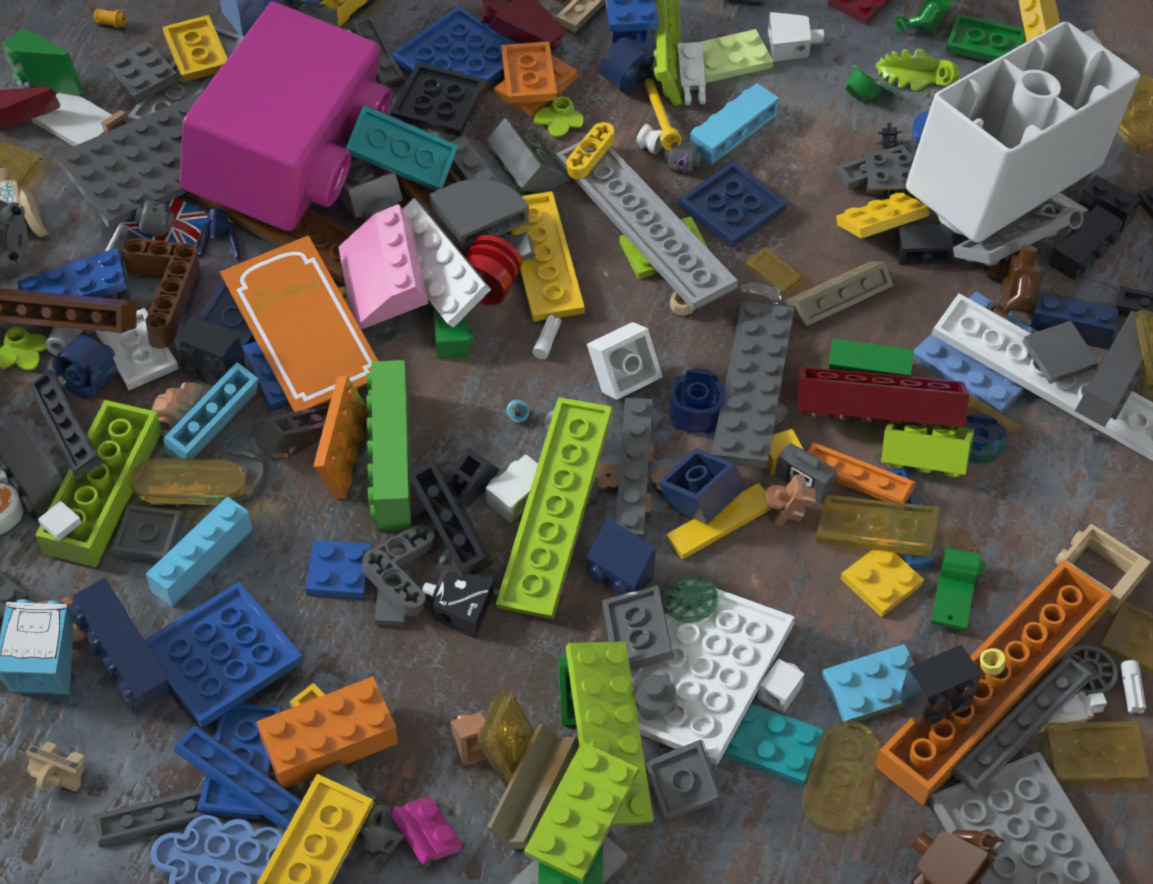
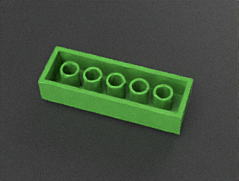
[366,360,412,531]

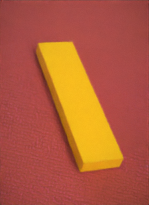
[666,483,773,560]

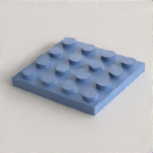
[913,291,1038,417]

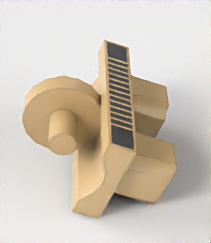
[27,741,86,792]

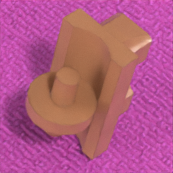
[764,474,816,526]

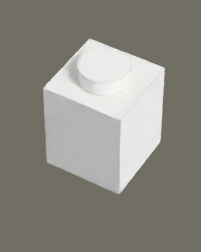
[757,659,805,714]

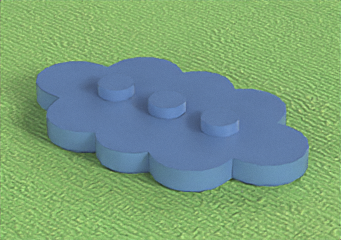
[150,815,283,884]

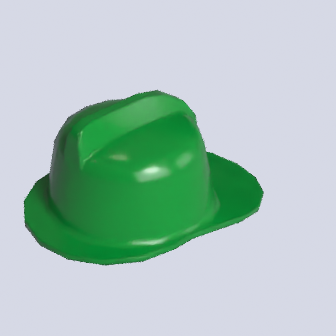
[845,63,899,102]

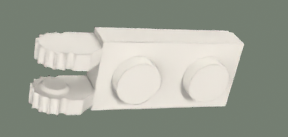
[677,42,706,105]

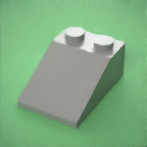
[339,158,403,218]

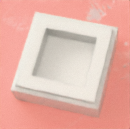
[38,501,81,541]

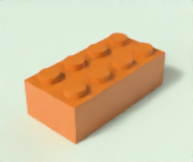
[257,676,398,789]

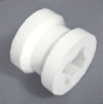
[636,124,662,155]

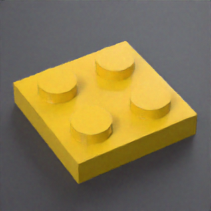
[841,542,924,617]

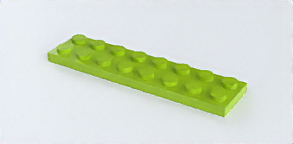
[496,397,614,620]

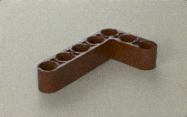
[122,239,200,349]

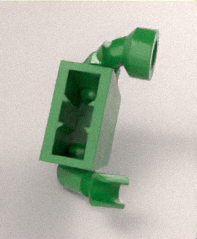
[893,0,953,35]

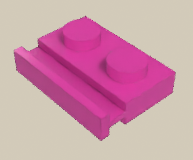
[390,796,463,864]

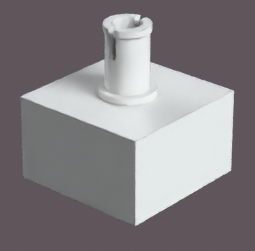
[587,322,663,400]

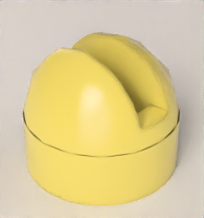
[980,648,1005,676]

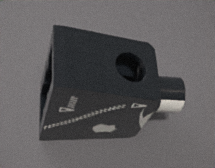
[422,572,494,639]

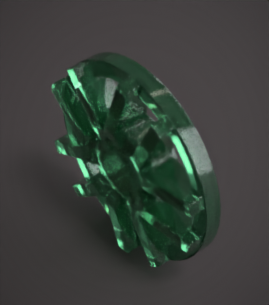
[663,573,718,623]

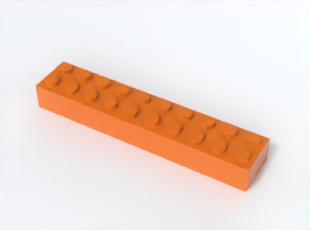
[875,560,1112,806]

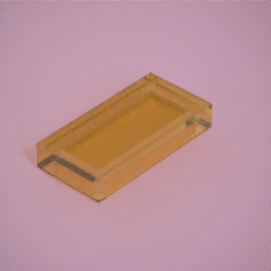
[746,247,802,295]

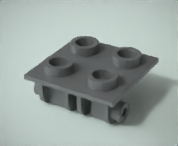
[864,153,915,196]

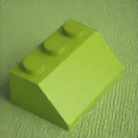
[881,421,975,477]

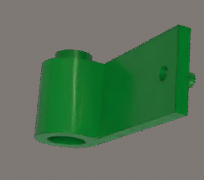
[931,546,985,632]

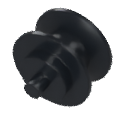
[877,122,902,149]

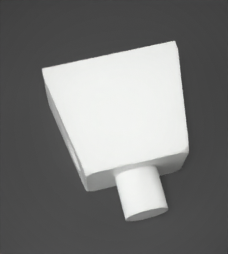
[768,12,824,62]

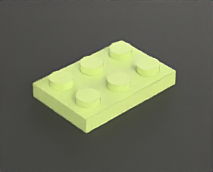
[701,29,773,83]

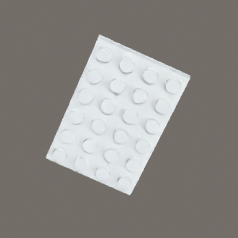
[631,578,795,765]

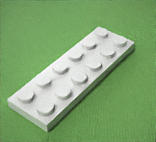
[403,198,491,328]

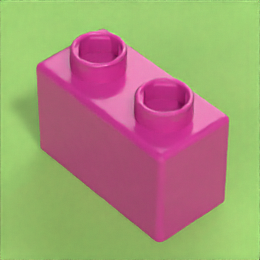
[179,1,392,232]

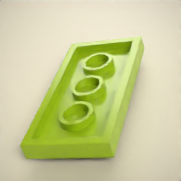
[524,742,639,883]

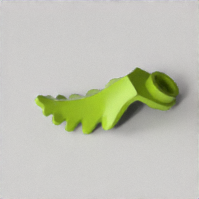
[876,48,960,92]

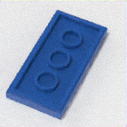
[198,703,284,820]

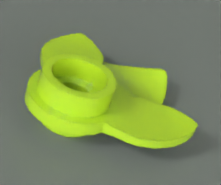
[534,96,583,138]
[0,327,47,371]

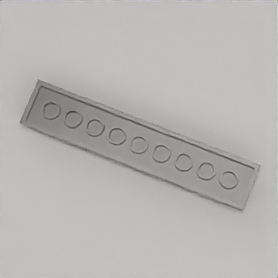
[556,136,738,311]

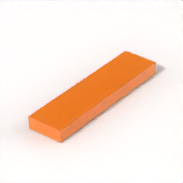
[808,442,915,508]

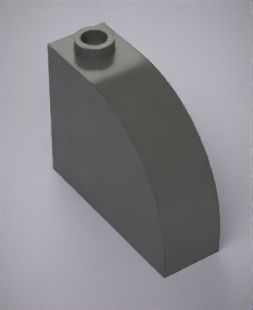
[430,179,529,253]

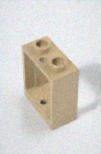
[1055,524,1150,614]

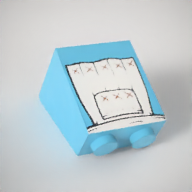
[0,599,73,694]

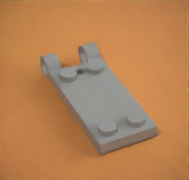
[953,203,1083,266]

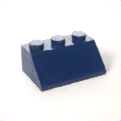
[1030,290,1118,350]

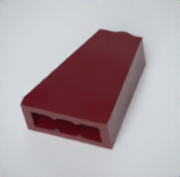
[489,0,566,52]

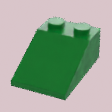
[2,28,84,95]

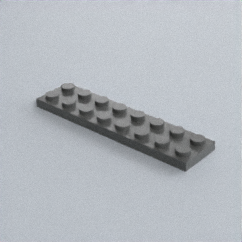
[711,302,794,468]

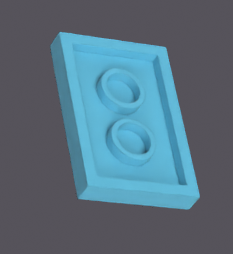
[821,644,915,726]

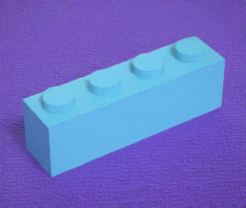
[690,83,779,165]
[163,362,259,468]
[146,497,252,608]

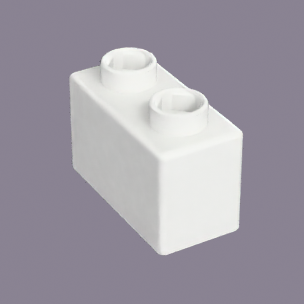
[906,22,1140,243]

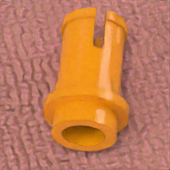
[94,9,127,29]

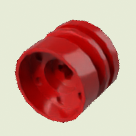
[465,235,522,306]

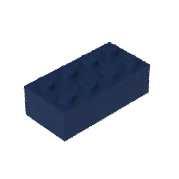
[71,578,169,712]

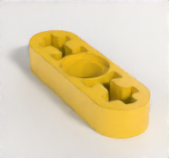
[566,122,615,179]

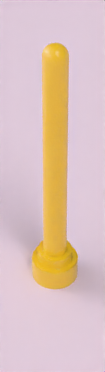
[644,78,682,150]

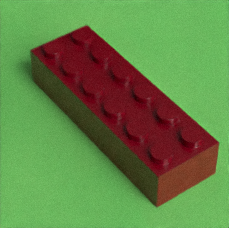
[796,366,970,430]

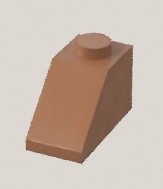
[451,712,492,766]

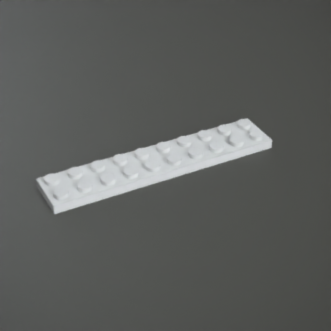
[931,293,1153,461]

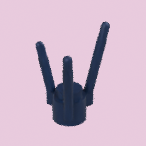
[198,208,240,259]

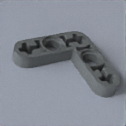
[362,524,434,616]

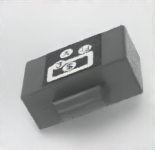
[775,443,837,503]

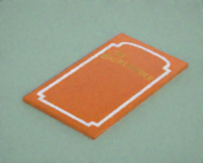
[220,235,378,416]

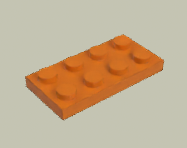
[313,375,369,499]

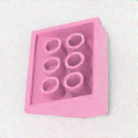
[339,204,428,329]

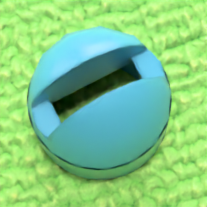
[507,399,530,423]

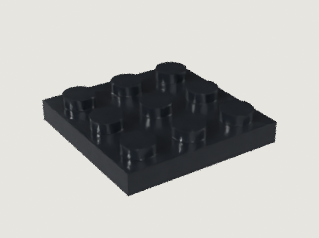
[390,62,486,137]

